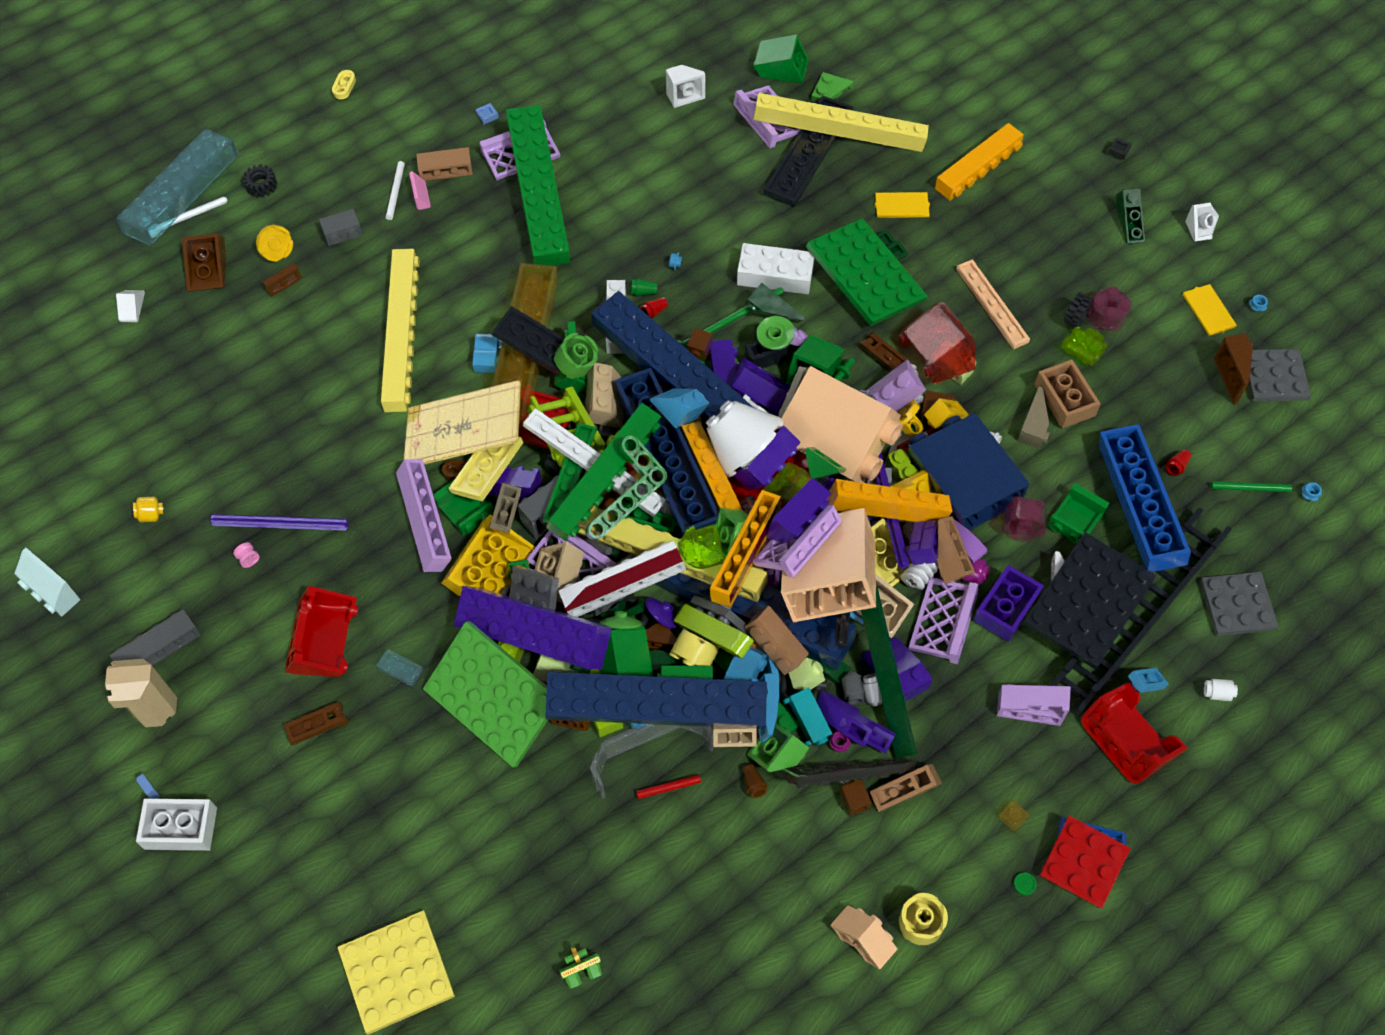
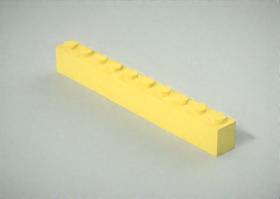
[753,93,929,152]
[381,249,420,412]
[578,506,768,602]

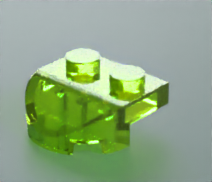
[1061,327,1107,366]
[764,462,811,507]
[678,524,725,569]

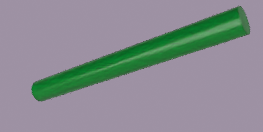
[1211,481,1292,492]

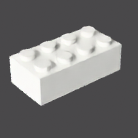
[737,243,814,294]

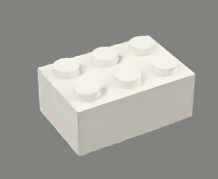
[136,799,217,851]

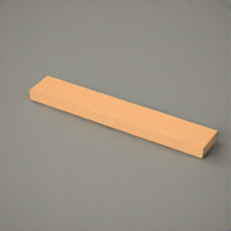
[956,259,1030,349]

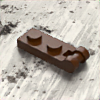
[858,332,910,372]
[284,702,348,746]

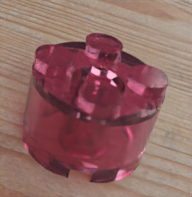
[1089,286,1132,331]
[1004,496,1046,542]

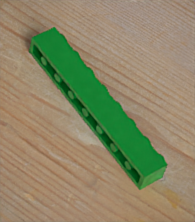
[546,403,661,542]

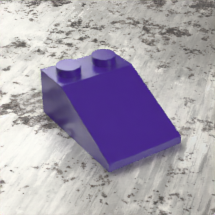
[861,637,933,702]

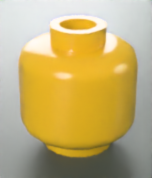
[133,496,163,523]

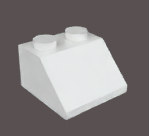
[666,65,705,108]

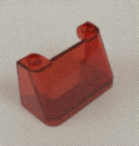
[898,302,976,384]

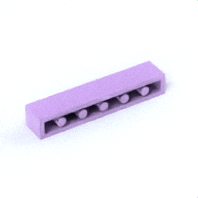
[396,459,451,572]

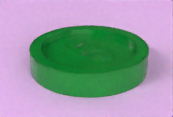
[1014,873,1037,896]

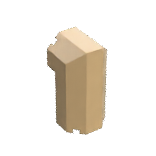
[105,659,177,727]

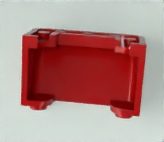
[285,586,358,677]
[1081,682,1187,784]

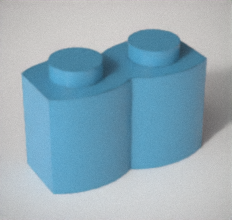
[473,334,503,373]

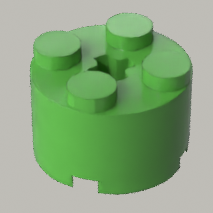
[554,333,598,379]

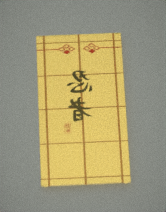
[404,380,521,464]

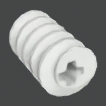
[901,555,939,590]

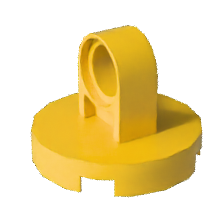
[256,224,293,262]
[897,399,923,438]

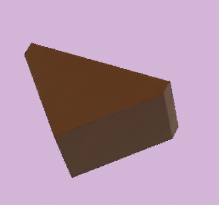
[920,390,955,425]
[646,622,677,652]

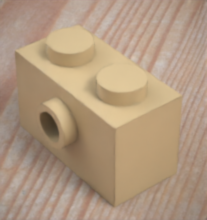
[713,727,756,747]

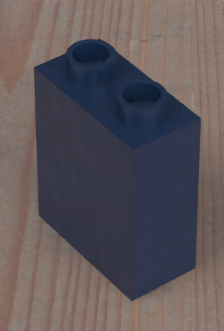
[907,413,1030,531]

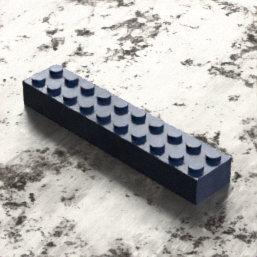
[591,290,754,426]
[615,368,719,543]
[656,573,856,670]
[545,672,767,729]

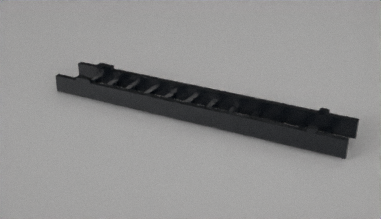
[1049,507,1232,716]

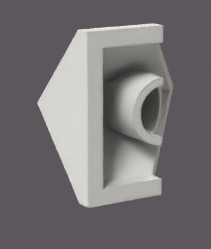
[1185,202,1219,241]

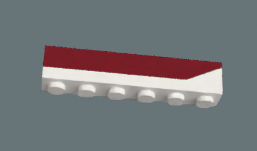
[559,541,686,617]

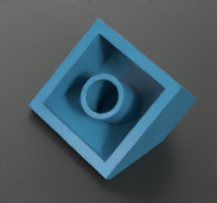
[650,388,709,428]

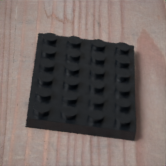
[1023,532,1157,670]

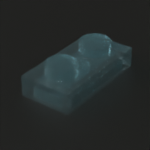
[376,649,424,687]

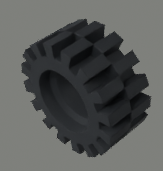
[242,164,277,198]
[1063,292,1093,329]

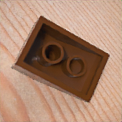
[182,233,226,292]
[1214,333,1253,405]

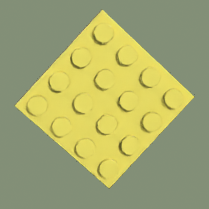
[338,910,455,1035]

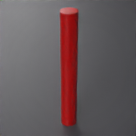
[636,775,701,799]

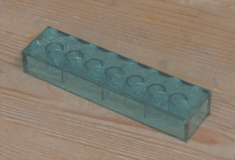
[116,128,238,246]

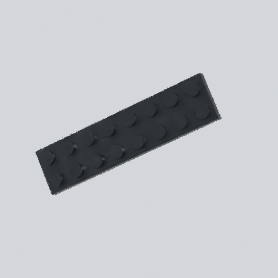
[763,95,853,206]

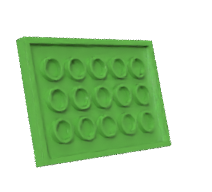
[423,621,548,768]

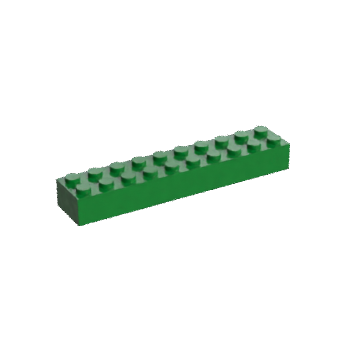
[506,105,570,268]

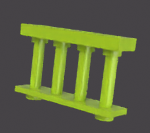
[527,387,605,467]

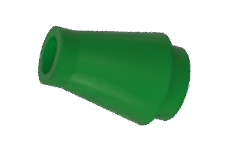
[630,278,657,296]

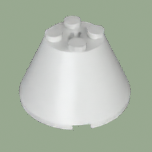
[706,401,784,478]

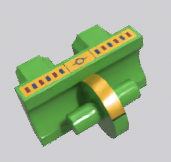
[559,946,602,989]

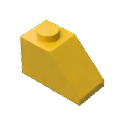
[924,398,969,429]

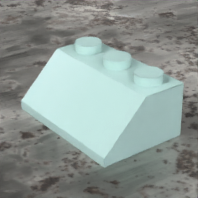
[14,548,80,617]

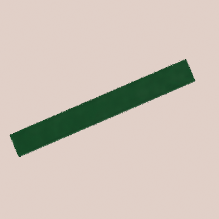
[861,587,918,759]

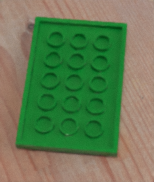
[806,218,928,326]

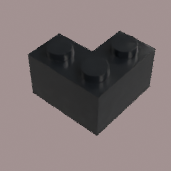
[745,324,788,369]

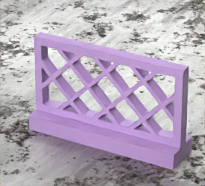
[733,85,801,148]
[480,119,560,181]
[753,505,842,577]
[526,530,616,582]
[909,577,978,664]

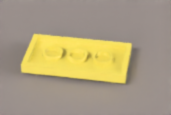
[449,437,523,502]

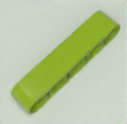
[673,604,754,659]

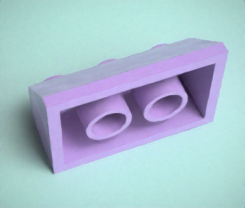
[863,360,926,412]

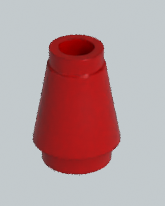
[640,297,668,319]
[1166,449,1191,476]

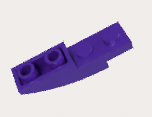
[817,690,896,754]

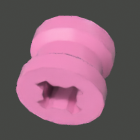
[233,542,260,568]

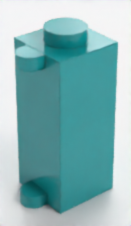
[783,688,832,746]

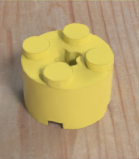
[669,629,719,666]
[899,893,948,945]

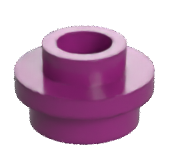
[829,731,851,753]

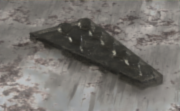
[772,758,917,788]

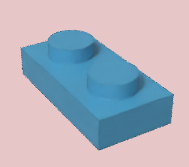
[1128,668,1169,693]

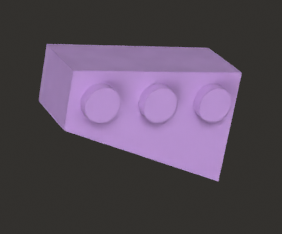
[997,684,1071,726]

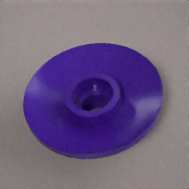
[645,597,678,629]

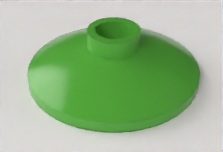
[757,316,795,350]
[600,611,642,629]

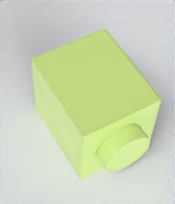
[789,658,825,691]

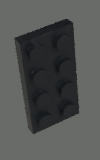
[492,306,565,375]

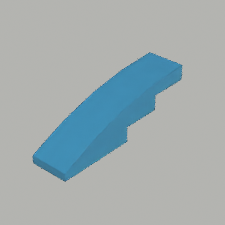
[758,655,779,742]

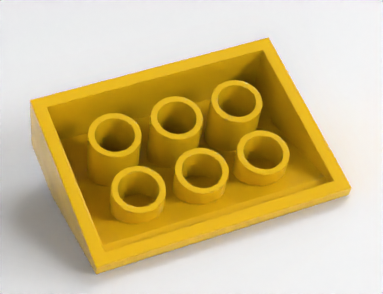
[441,514,536,596]

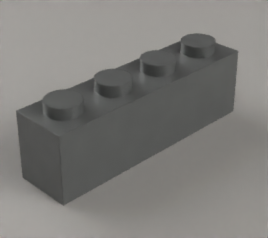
[109,609,201,666]

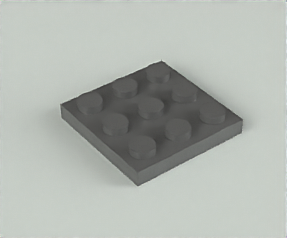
[1248,349,1311,401]
[1200,572,1279,636]

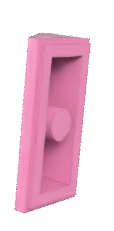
[409,171,431,210]

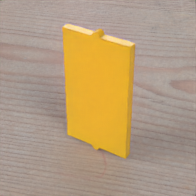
[874,192,930,218]
[1182,284,1237,336]

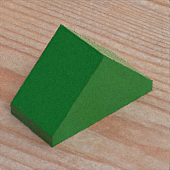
[805,447,846,479]

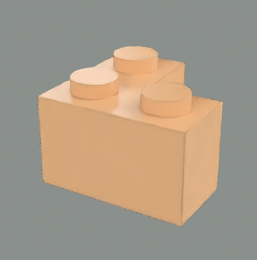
[831,905,897,969]

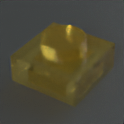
[998,800,1030,832]

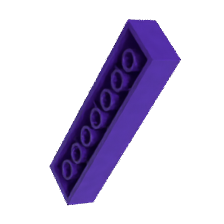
[454,586,612,670]

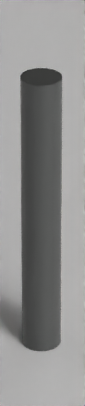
[577,533,612,555]

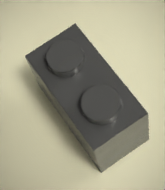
[319,209,363,246]

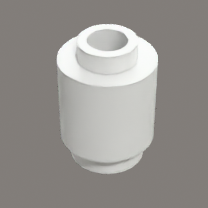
[1204,679,1238,701]

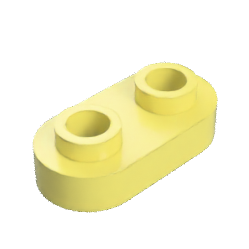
[332,70,356,99]

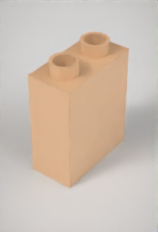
[776,366,902,483]
[781,508,876,622]

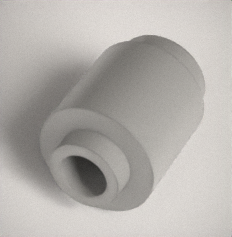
[862,673,883,706]

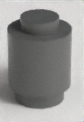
[841,672,865,705]

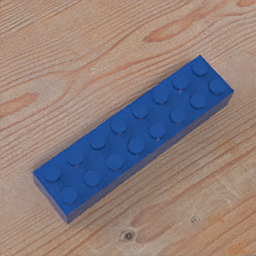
[1099,424,1191,572]

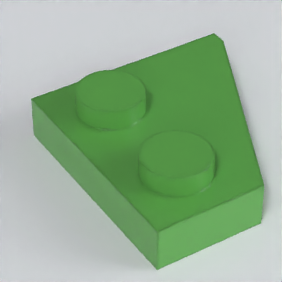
[811,72,853,102]

